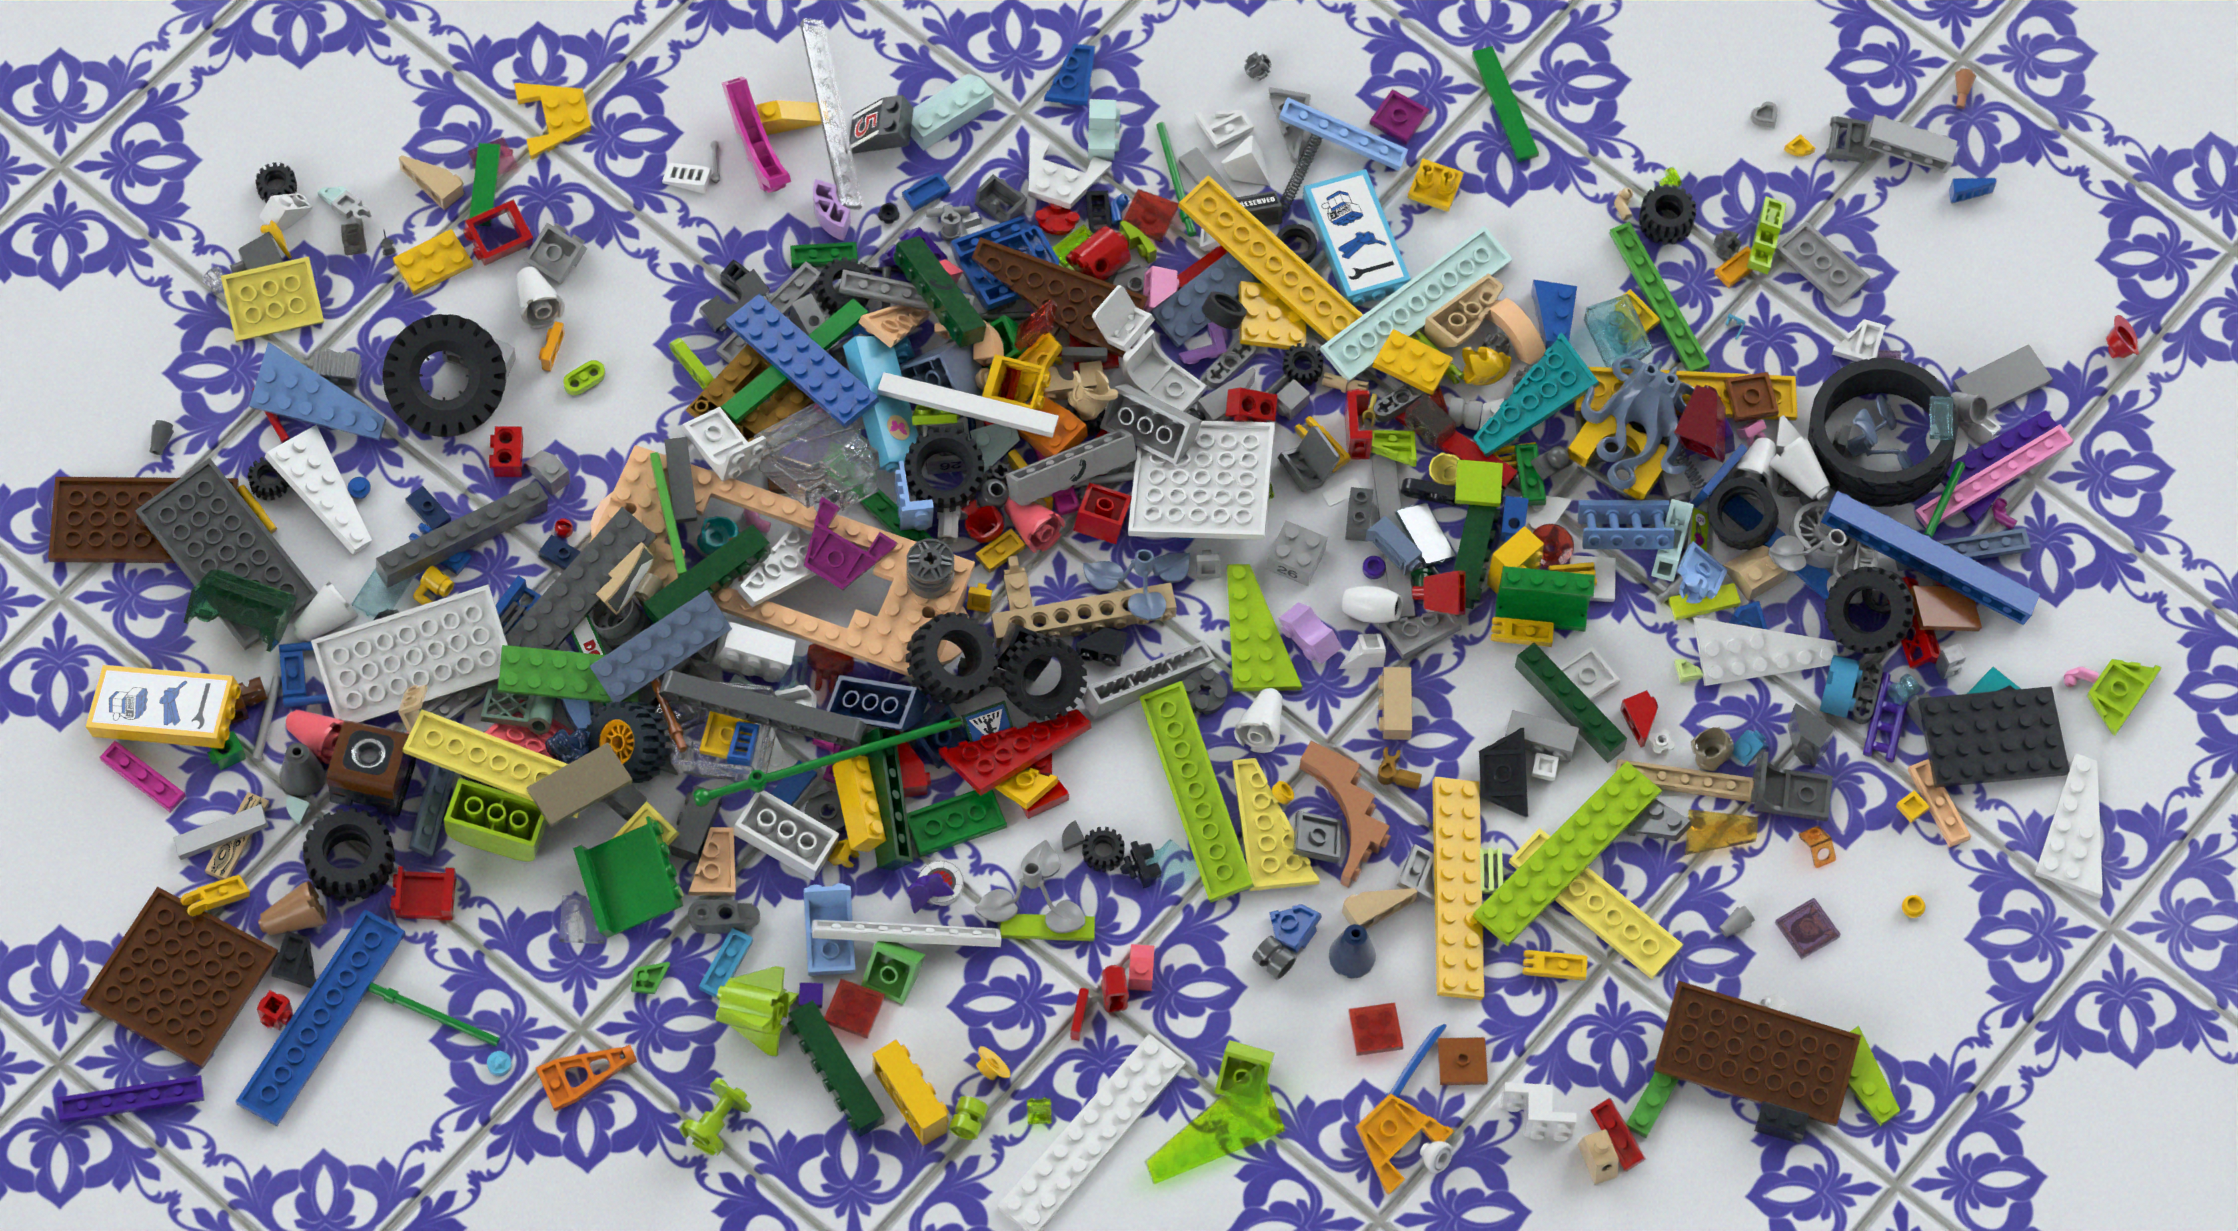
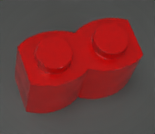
[1101,965,1129,1013]

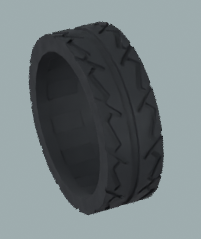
[1808,358,1958,507]

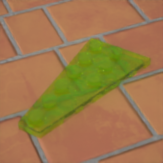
[1144,1063,1286,1184]

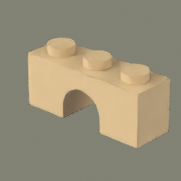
[1043,361,1104,402]

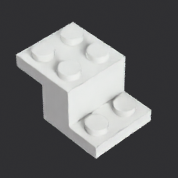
[1501,1082,1576,1141]

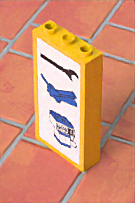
[85,665,241,749]

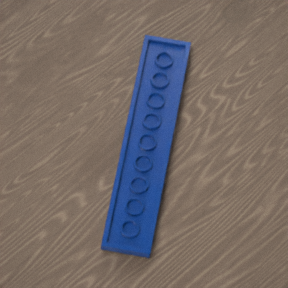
[236,909,405,1126]

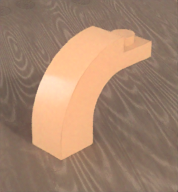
[1484,298,1546,365]
[934,320,1004,366]

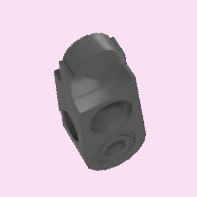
[688,900,760,934]

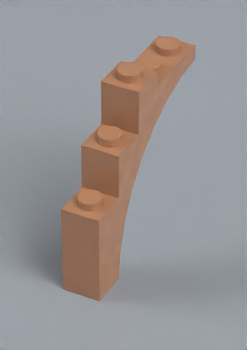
[1299,741,1391,888]

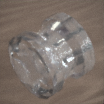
[202,267,224,295]

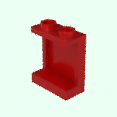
[1344,389,1373,460]
[391,866,457,920]

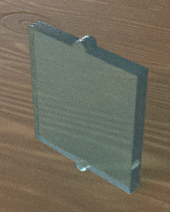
[1146,839,1198,892]

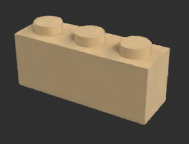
[1378,667,1412,740]

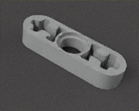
[1206,340,1256,389]

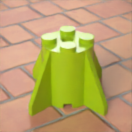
[715,966,799,1057]

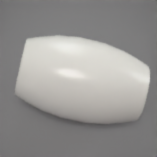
[1342,586,1402,623]

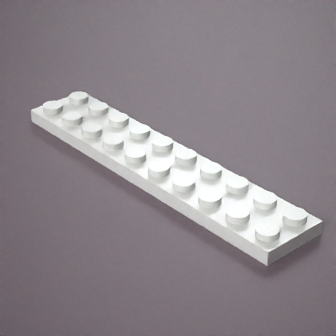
[997,1034,1186,1231]

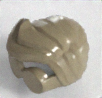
[1690,727,1734,771]

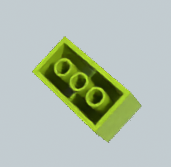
[444,778,548,862]

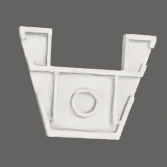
[1028,136,1112,209]

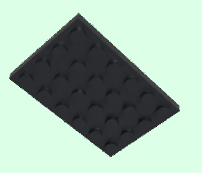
[1918,686,2070,788]

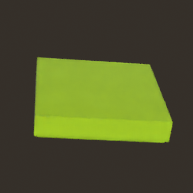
[1455,460,1503,507]

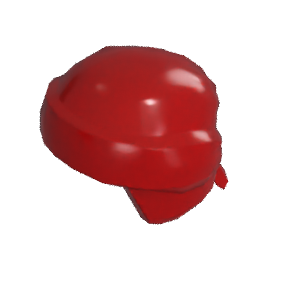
[960,500,1004,543]

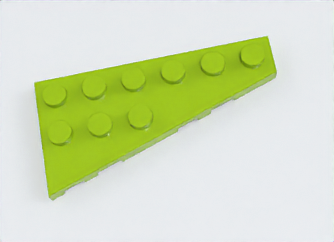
[1227,564,1302,692]

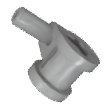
[926,205,971,241]

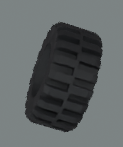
[1824,567,1915,654]
[905,612,998,705]
[303,808,395,902]

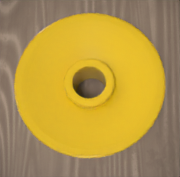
[976,1046,1011,1080]

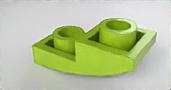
[1120,221,1157,264]

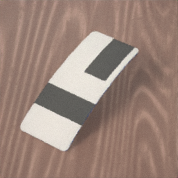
[961,212,984,235]

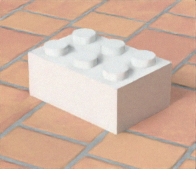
[713,622,796,682]

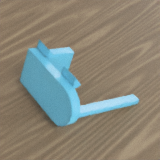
[1725,313,1746,340]

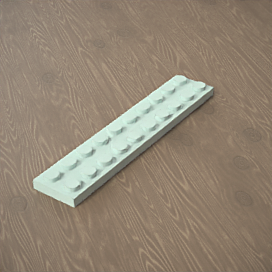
[1319,226,1512,383]

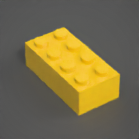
[872,1039,949,1146]

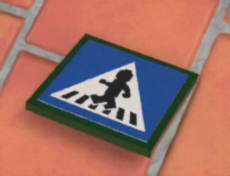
[961,700,1013,743]

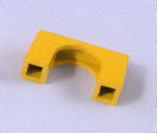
[1568,407,1668,500]

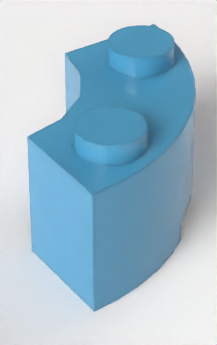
[1819,655,1863,718]

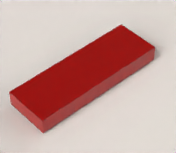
[1590,1098,1646,1172]

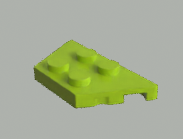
[2087,659,2162,736]

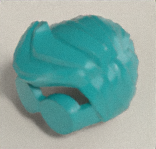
[697,516,740,555]

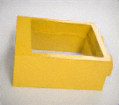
[982,354,1051,411]

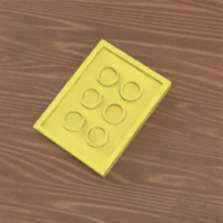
[221,256,324,342]

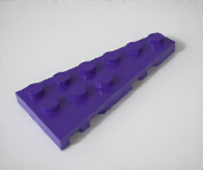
[1941,410,2058,526]

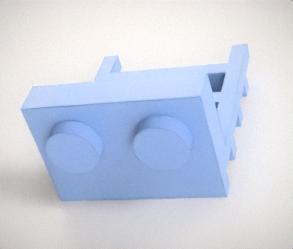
[894,461,934,530]

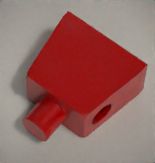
[1412,571,1466,615]

